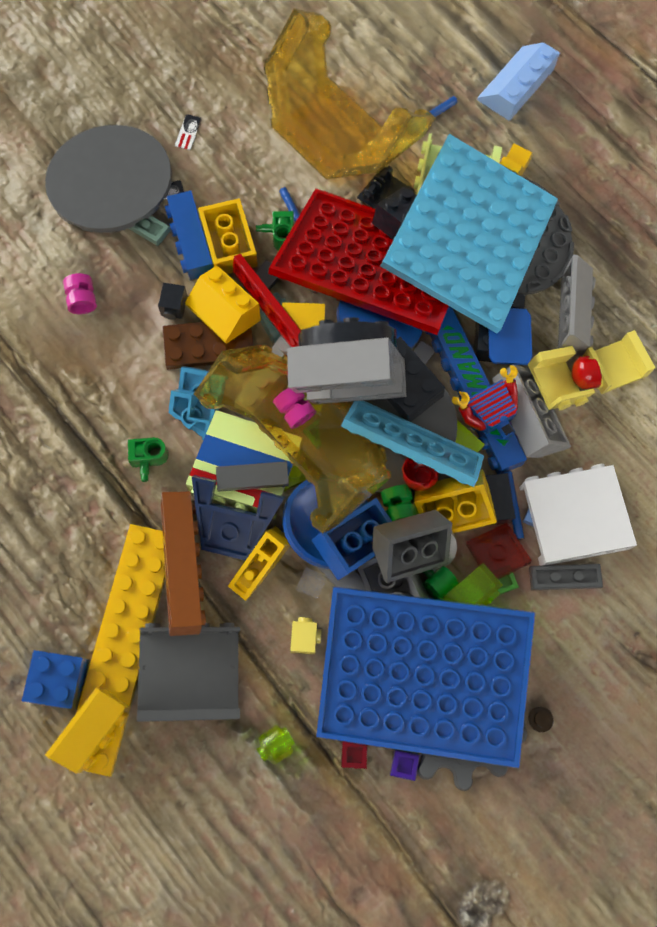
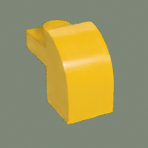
[500,143,533,176]

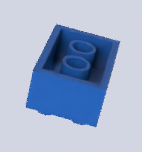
[312,498,392,580]

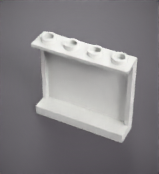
[519,464,637,566]

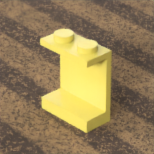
[583,330,655,394]
[528,346,595,410]

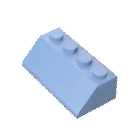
[477,42,560,121]

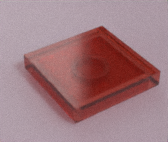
[466,523,532,583]

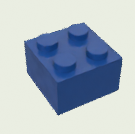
[21,650,90,710]

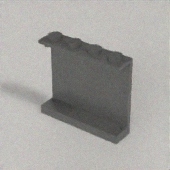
[137,623,240,722]

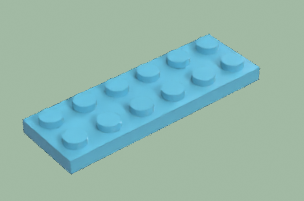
[341,400,484,487]

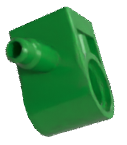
[256,211,294,251]
[128,437,169,482]
[423,566,459,600]

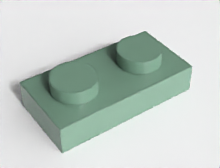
[128,216,171,246]

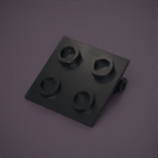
[357,166,414,209]

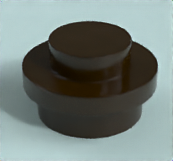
[528,707,554,732]

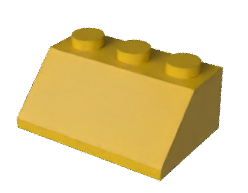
[185,265,261,344]
[414,469,497,533]
[45,688,130,773]

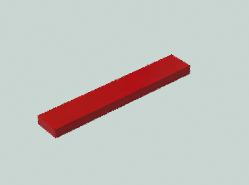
[233,253,301,347]

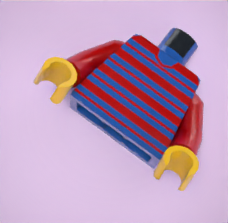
[452,365,518,439]

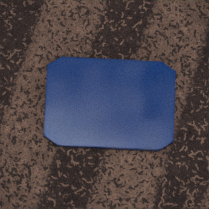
[488,308,532,365]

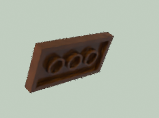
[163,322,255,370]

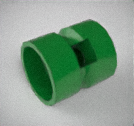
[381,485,417,521]

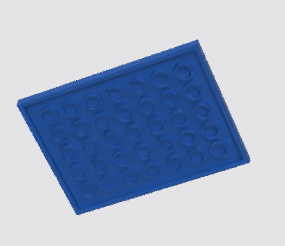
[316,586,535,768]

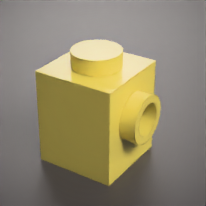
[290,617,321,655]

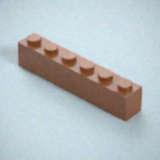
[161,491,206,636]

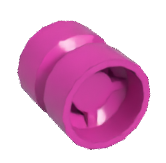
[63,273,97,315]
[273,388,316,429]

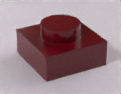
[341,741,368,769]

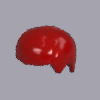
[571,356,602,390]
[402,457,439,491]

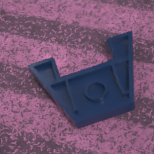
[191,475,285,561]

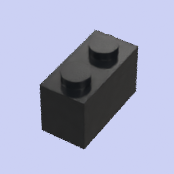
[485,473,515,526]

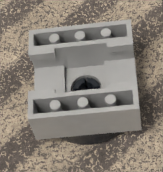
[287,317,406,404]

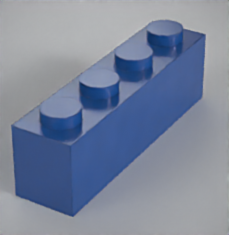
[165,191,213,280]

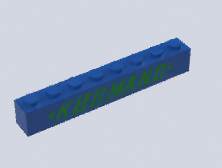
[425,306,527,474]

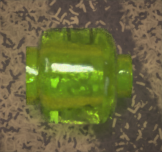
[256,725,296,764]

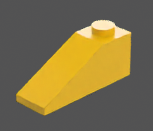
[228,526,290,601]

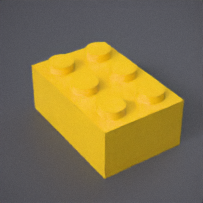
[198,198,258,274]

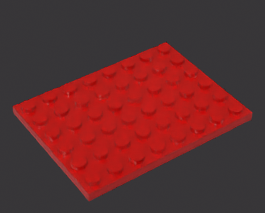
[268,188,449,335]

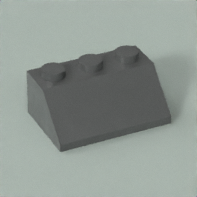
[373,510,452,583]

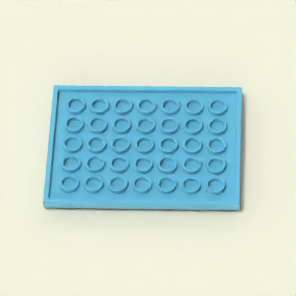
[380,134,558,333]

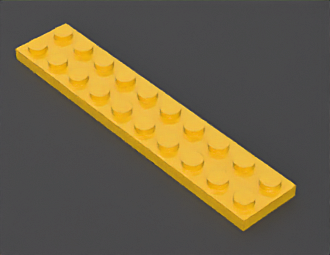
[61,524,166,777]

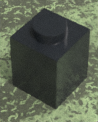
[158,282,188,320]

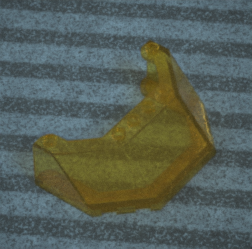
[264,8,436,179]
[194,344,392,534]

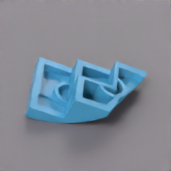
[168,366,226,440]

